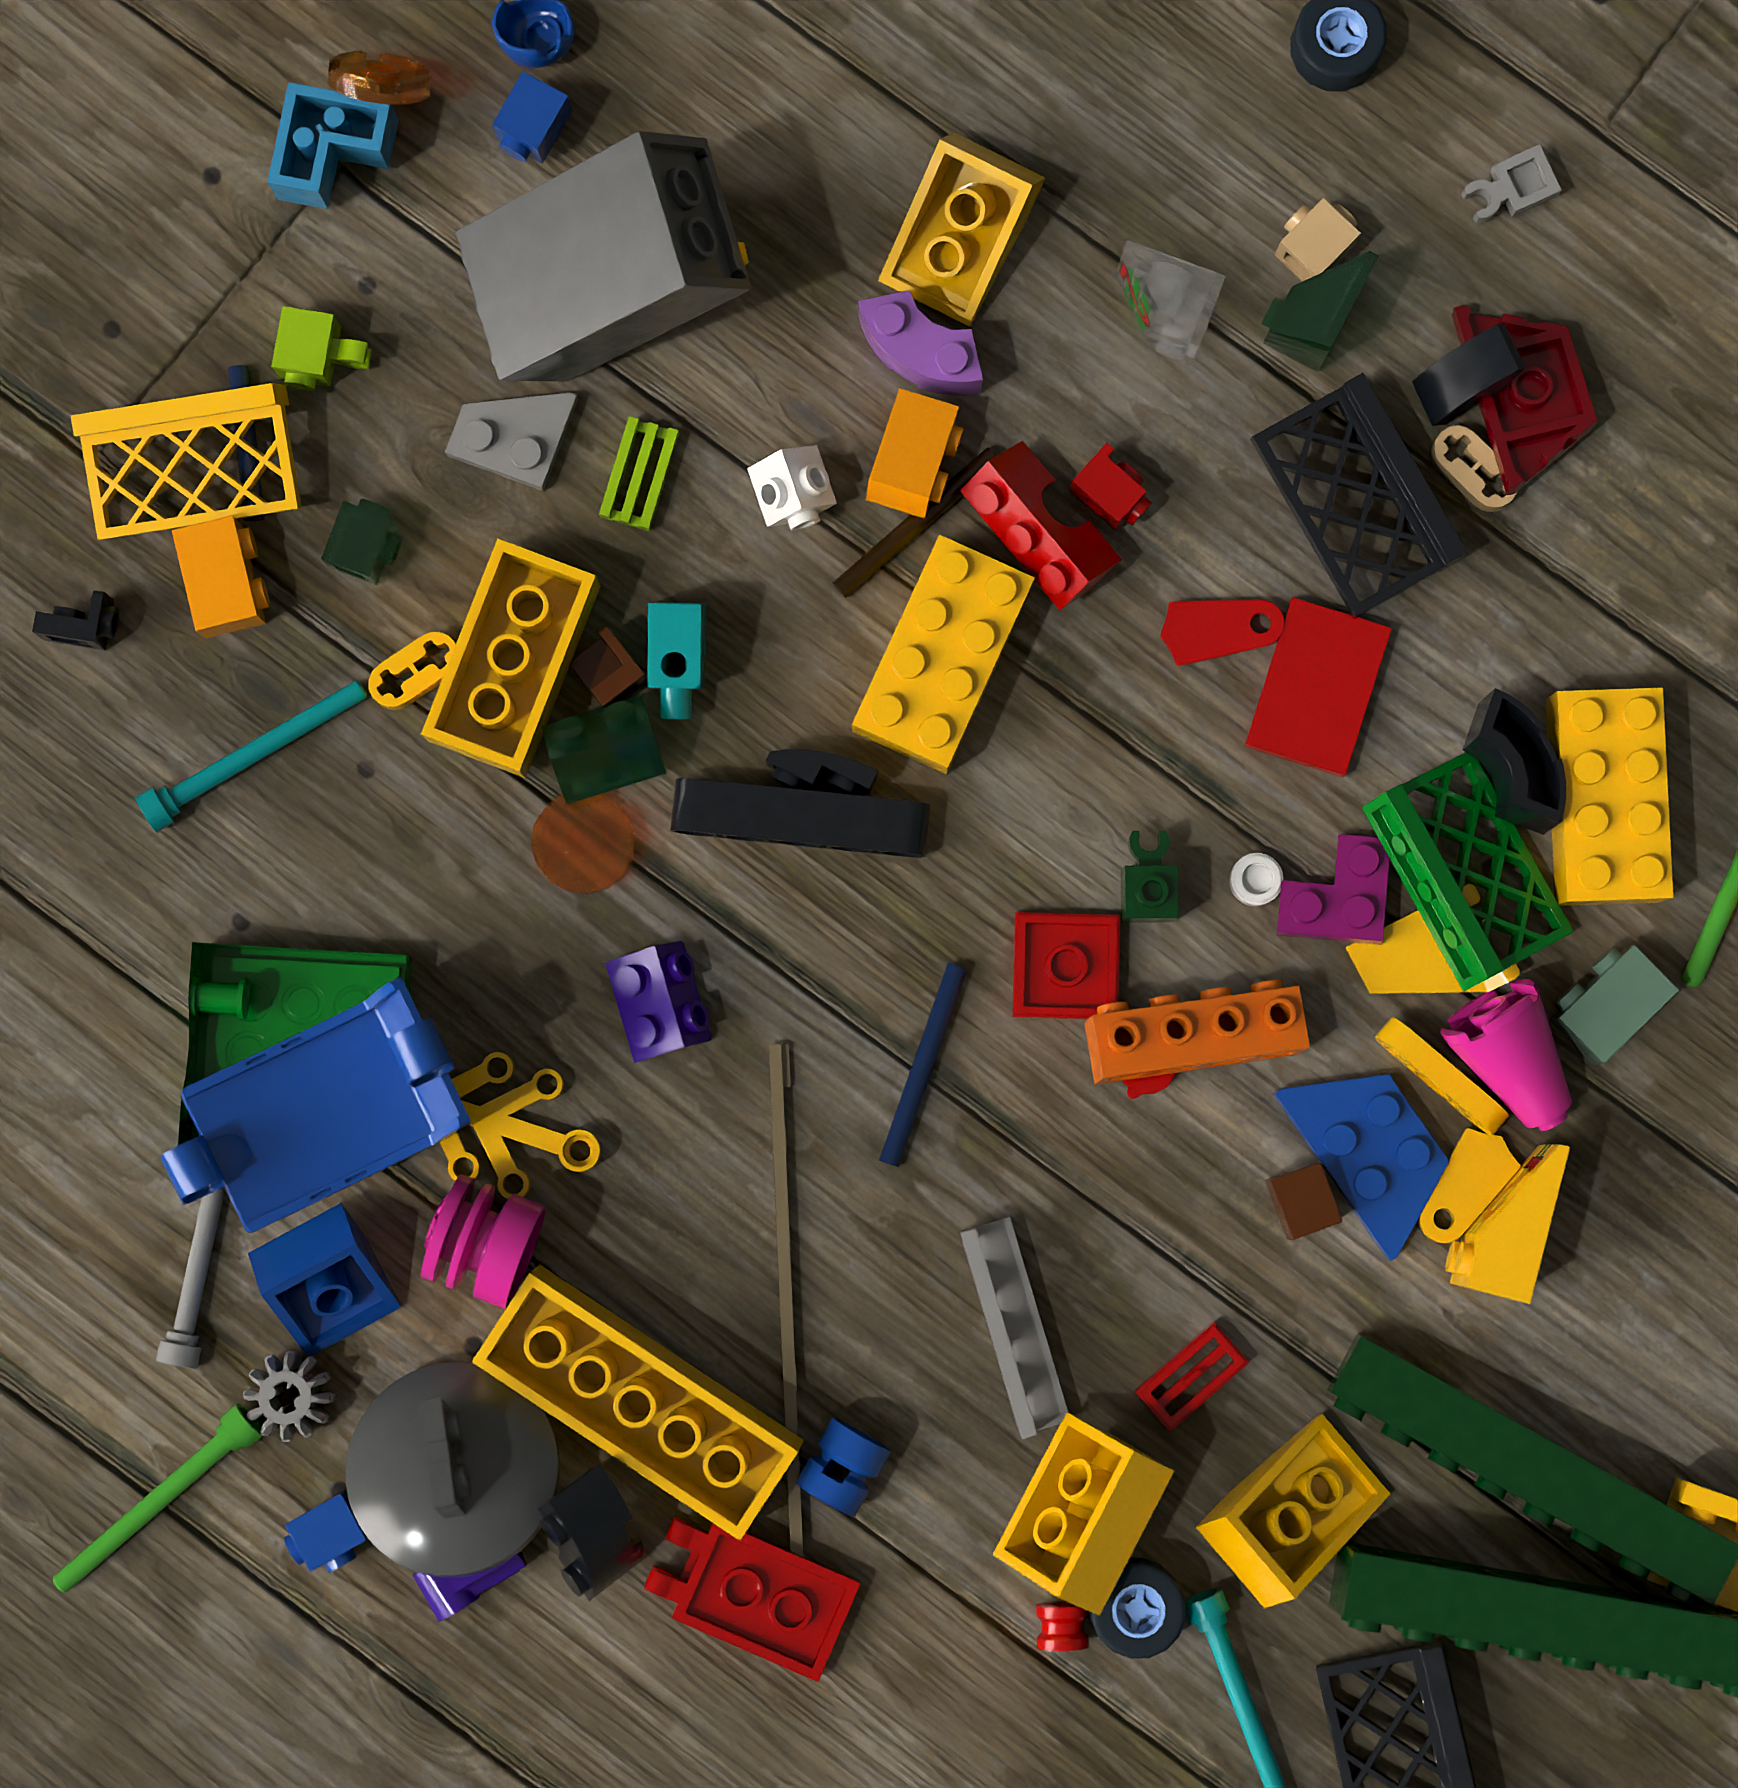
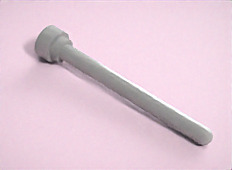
[155,1187,225,1369]

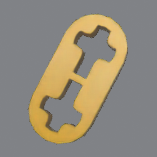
[369,632,456,710]

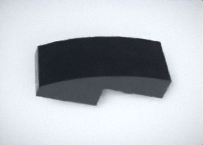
[1412,324,1526,426]
[766,749,879,795]

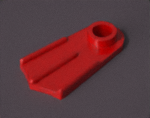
[1160,600,1284,667]

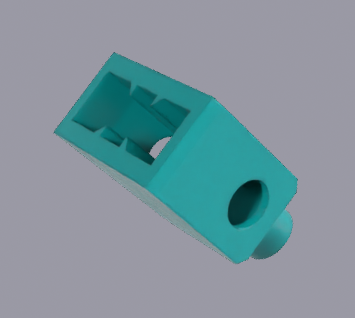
[648,602,707,719]

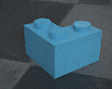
[267,82,399,209]

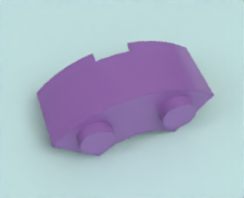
[858,290,983,396]

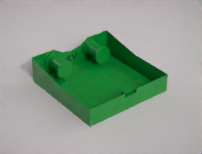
[178,942,412,1166]

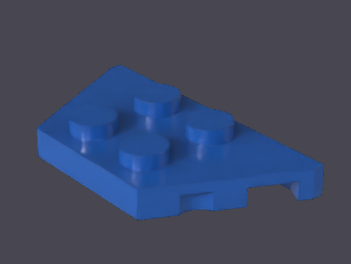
[1273,1074,1449,1261]

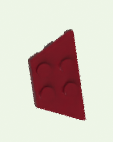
[1452,305,1597,496]

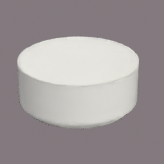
[1229,853,1283,906]

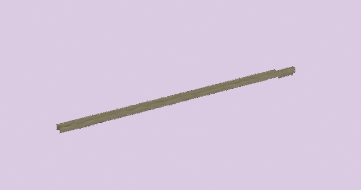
[769,1044,803,1556]

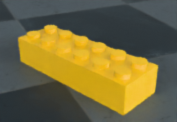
[472,1265,804,1541]

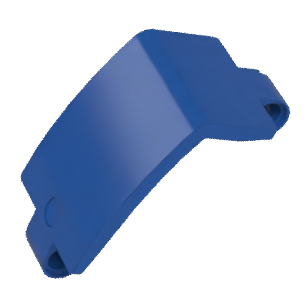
[160,977,470,1233]

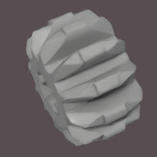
[243,1350,336,1442]

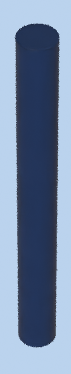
[879,963,967,1167]

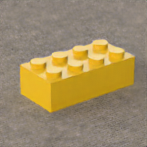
[852,534,1035,775]
[421,538,601,778]
[1545,688,1673,906]

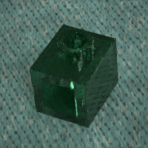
[321,499,402,585]

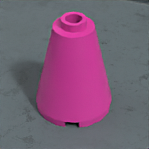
[1440,979,1572,1131]

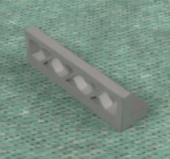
[959,1217,1068,1439]

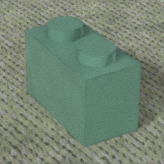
[1550,945,1679,1065]

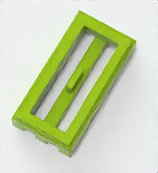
[599,416,679,532]

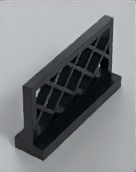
[1250,373,1467,619]
[1316,1638,1477,1788]

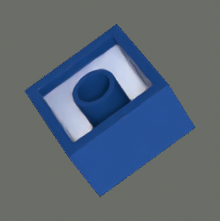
[248,1203,401,1357]

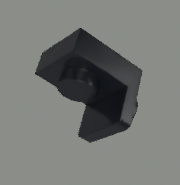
[32,590,119,651]

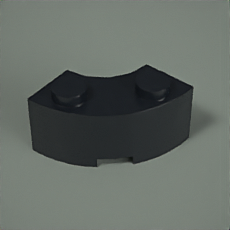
[1462,688,1566,835]
[538,1464,643,1601]

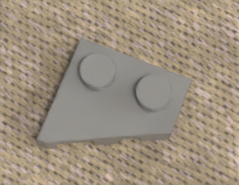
[445,392,578,491]

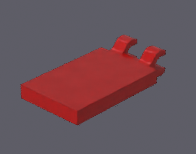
[644,1516,861,1682]

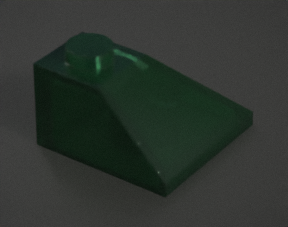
[1261,251,1379,372]

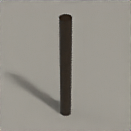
[832,447,997,598]

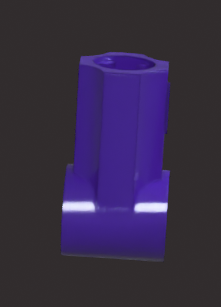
[412,1550,527,1622]

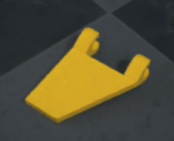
[1345,884,1520,994]

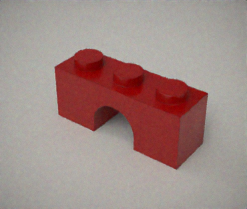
[960,441,1122,610]

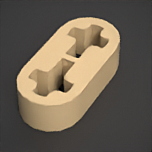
[1430,425,1517,512]

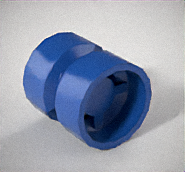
[796,1417,892,1517]

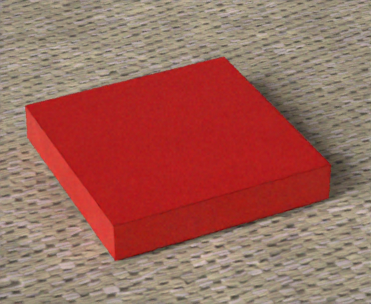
[1012,912,1120,1019]

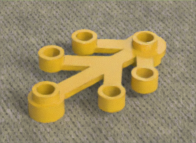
[439,1052,601,1199]

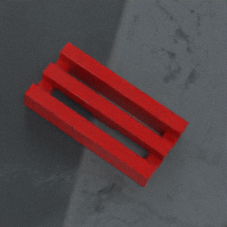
[1134,1322,1249,1432]

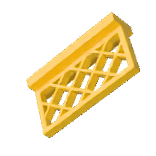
[70,383,302,540]

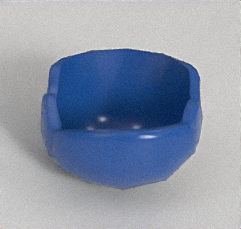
[491,0,576,69]

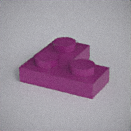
[1277,834,1390,945]

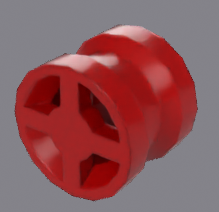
[1036,1601,1090,1651]

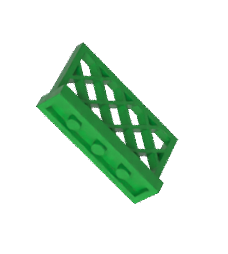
[1361,752,1574,992]

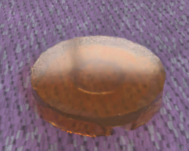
[327,51,432,104]
[531,790,636,894]

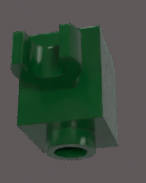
[1121,830,1179,923]

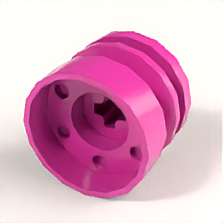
[421,1174,547,1309]

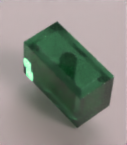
[542,695,667,805]

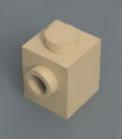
[1275,198,1361,290]

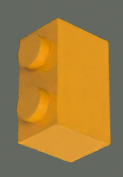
[865,388,964,518]
[172,515,270,639]

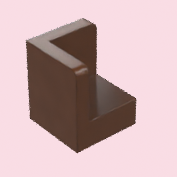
[570,626,648,713]
[1265,1163,1343,1240]

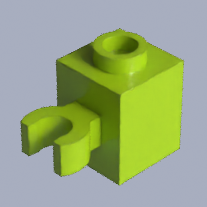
[271,306,372,391]

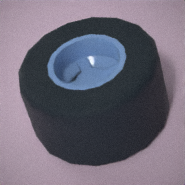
[1290,0,1387,91]
[1089,1558,1186,1659]

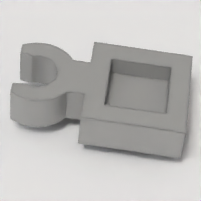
[1461,144,1562,224]

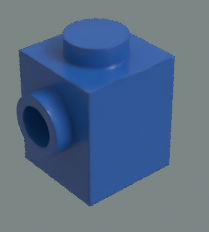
[492,71,572,164]
[284,1489,368,1573]

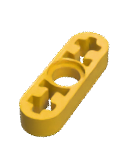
[1375,1017,1509,1136]

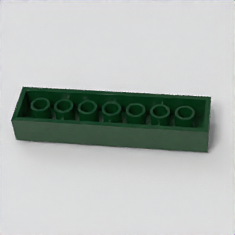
[1329,1542,1738,1697]

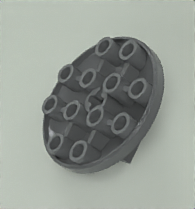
[346,1362,560,1578]

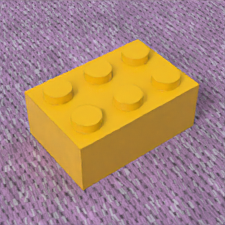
[993,1412,1174,1616]

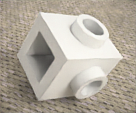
[747,445,837,531]

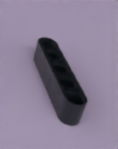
[670,778,930,858]

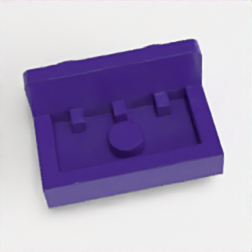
[605,941,711,1063]

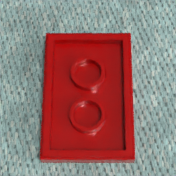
[1244,597,1392,778]

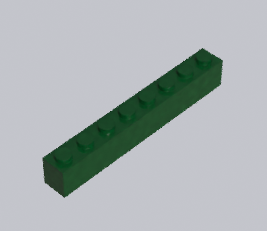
[1327,1335,1738,1607]

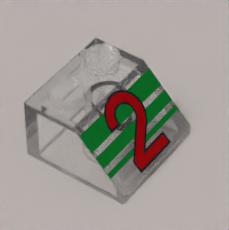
[1116,240,1226,360]

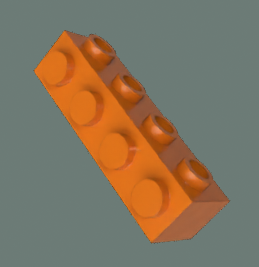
[1084,980,1310,1085]

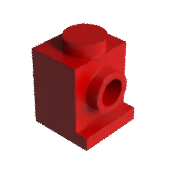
[1069,442,1153,531]

